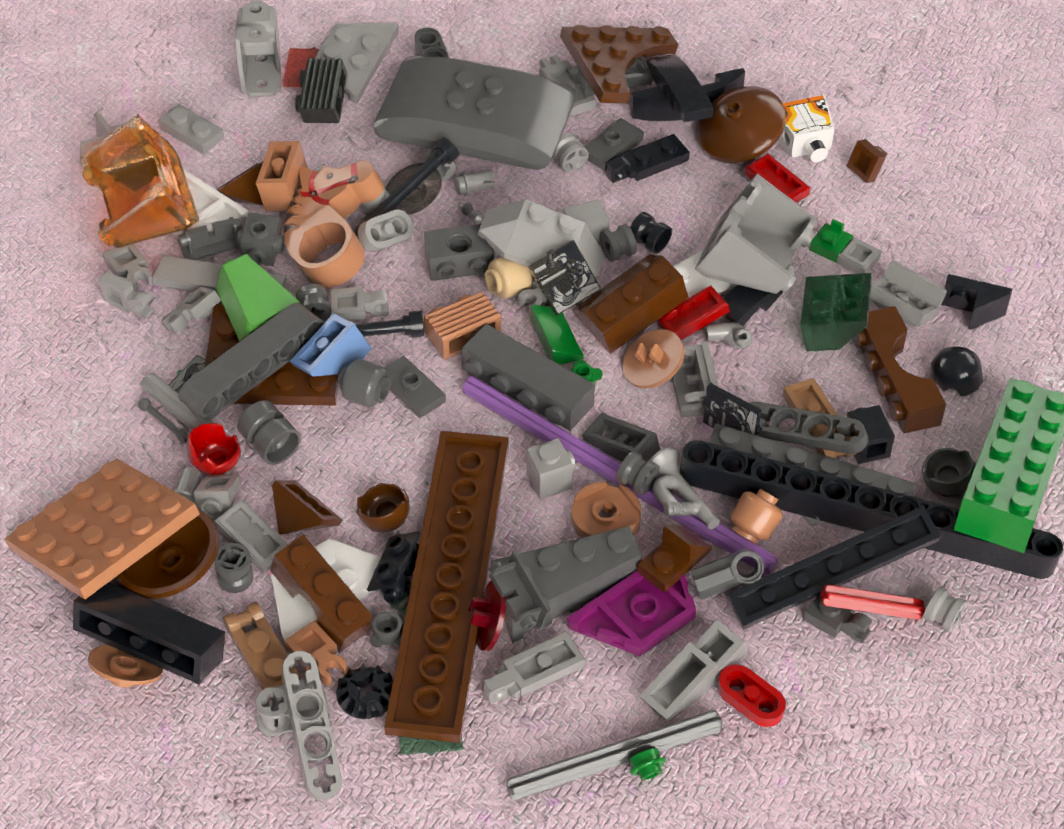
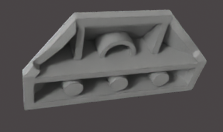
[477,199,605,281]

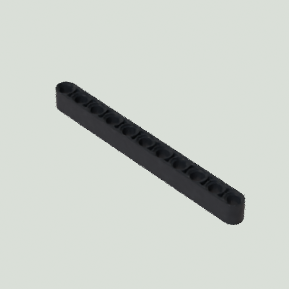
[679,440,1063,579]

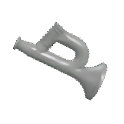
[648,447,720,530]

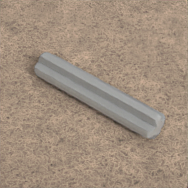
[141,373,213,430]

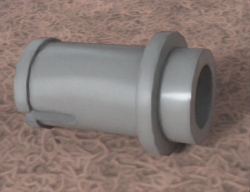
[455,169,496,196]

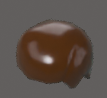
[356,483,410,533]

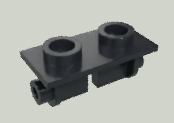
[367,531,420,604]

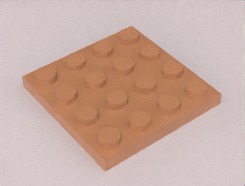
[4,458,199,599]

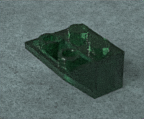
[800,273,872,351]

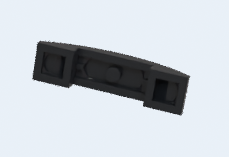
[630,68,745,121]

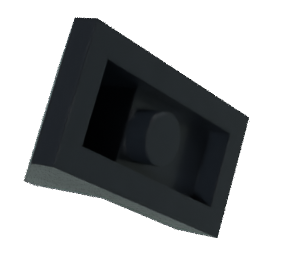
[941,274,1013,330]

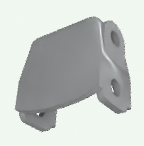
[235,1,281,97]

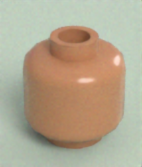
[730,489,783,544]

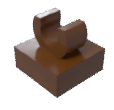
[846,139,888,183]

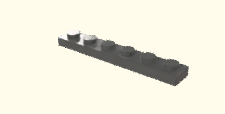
[709,423,916,496]

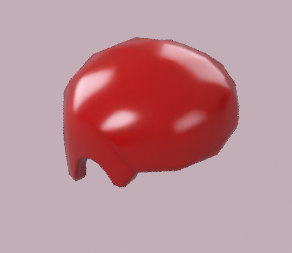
[187,423,241,475]

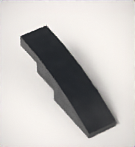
[646,54,713,122]

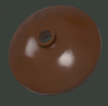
[697,86,786,163]
[117,509,219,599]

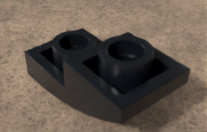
[723,285,783,326]

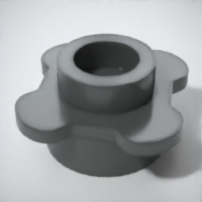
[369,611,405,648]

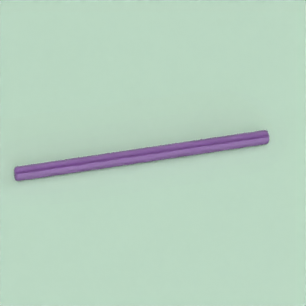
[463,376,778,575]

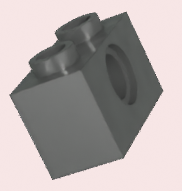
[424,224,494,281]

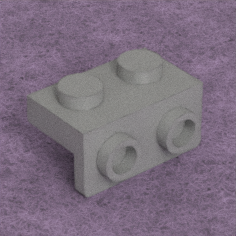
[864,260,947,326]

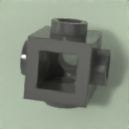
[236,212,285,266]

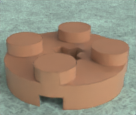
[571,482,641,538]

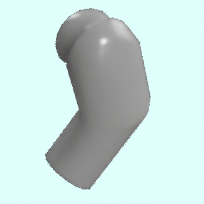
[704,322,752,349]

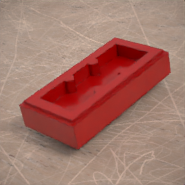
[744,154,810,203]
[657,285,730,340]

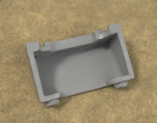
[694,174,817,294]

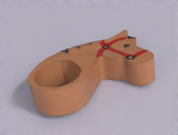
[284,160,384,288]

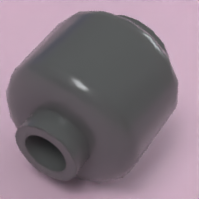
[338,359,391,407]

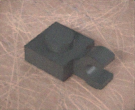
[804,595,872,643]

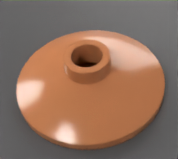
[88,645,163,688]

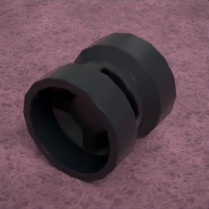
[630,212,672,254]

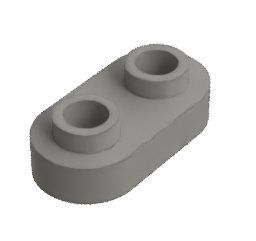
[358,209,413,252]

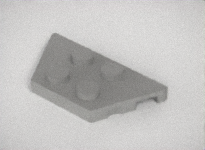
[314,23,399,104]

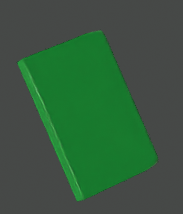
[530,305,584,365]

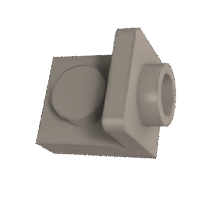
[194,475,241,523]

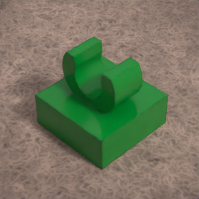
[809,219,854,263]

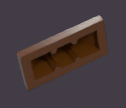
[215,161,263,205]
[272,480,343,535]

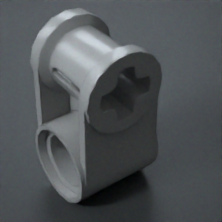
[255,679,332,737]

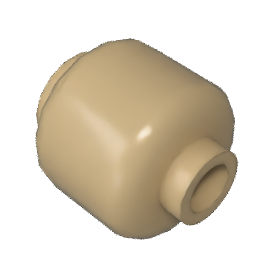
[485,257,535,299]

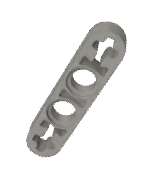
[281,651,342,801]

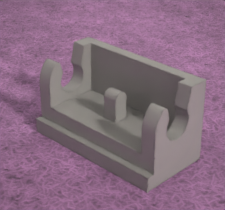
[672,342,718,417]

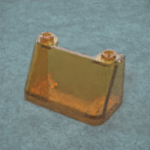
[80,114,199,248]

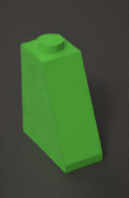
[216,254,300,342]

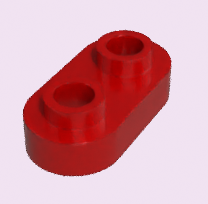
[718,665,786,727]

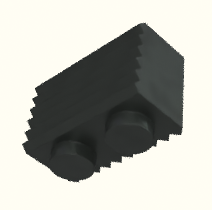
[295,58,348,123]

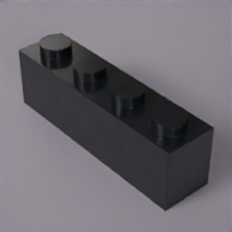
[73,582,225,684]

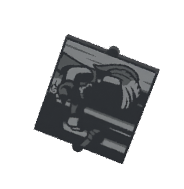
[702,383,762,436]

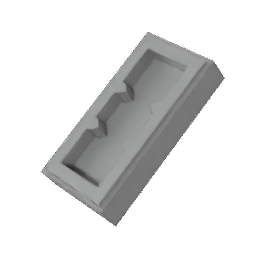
[214,499,288,574]

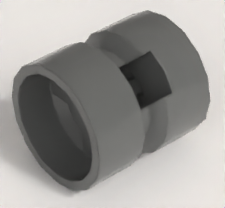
[237,400,301,465]

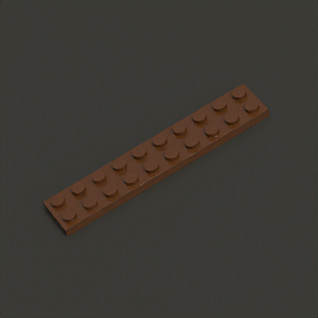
[384,431,509,743]

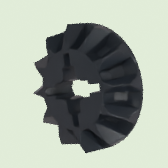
[336,663,393,719]

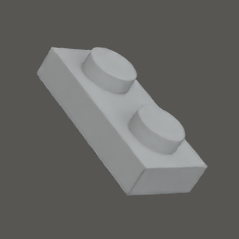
[158,104,224,155]

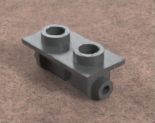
[177,216,243,260]
[489,551,551,631]

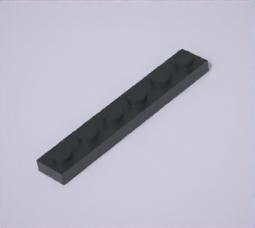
[727,505,941,630]

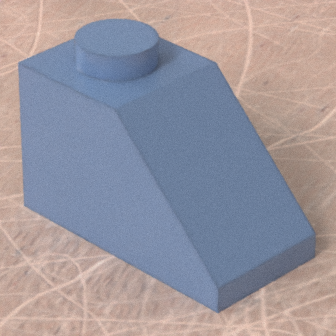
[290,313,372,377]

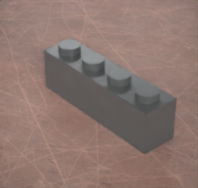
[462,324,595,431]

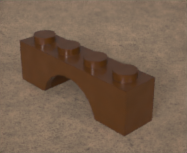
[852,306,946,434]

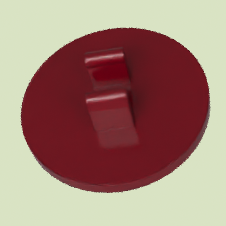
[468,580,507,652]

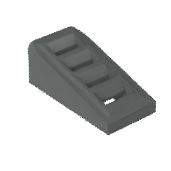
[582,413,660,462]

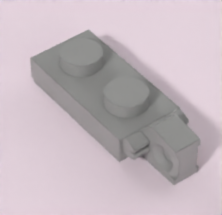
[483,632,586,704]

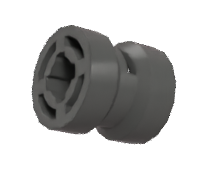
[214,543,254,593]

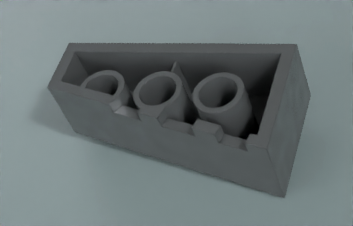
[491,526,641,643]

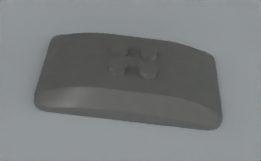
[374,55,576,170]

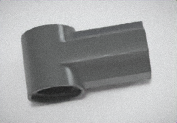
[690,548,764,600]

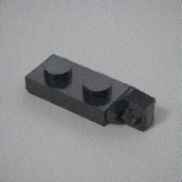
[606,134,690,183]

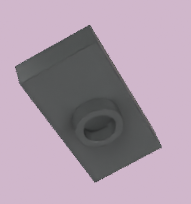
[585,118,644,171]
[384,355,446,418]

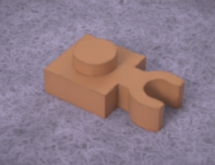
[284,621,348,686]

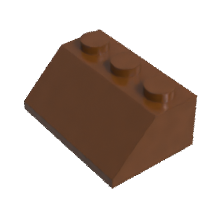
[572,254,689,354]

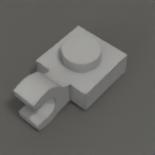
[331,286,389,321]

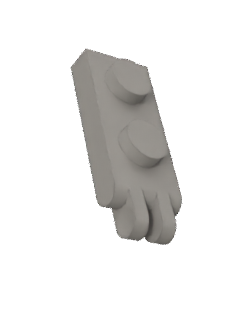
[539,55,596,117]

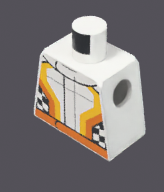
[778,94,834,162]

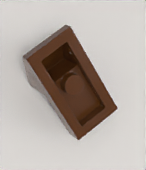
[637,525,712,593]

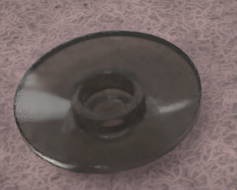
[385,163,442,215]

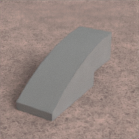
[639,619,749,722]

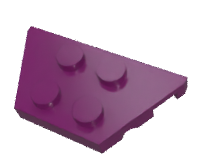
[567,571,696,656]

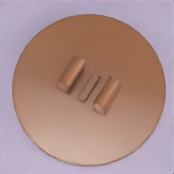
[622,329,685,389]

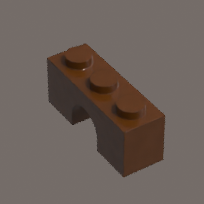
[270,534,374,653]

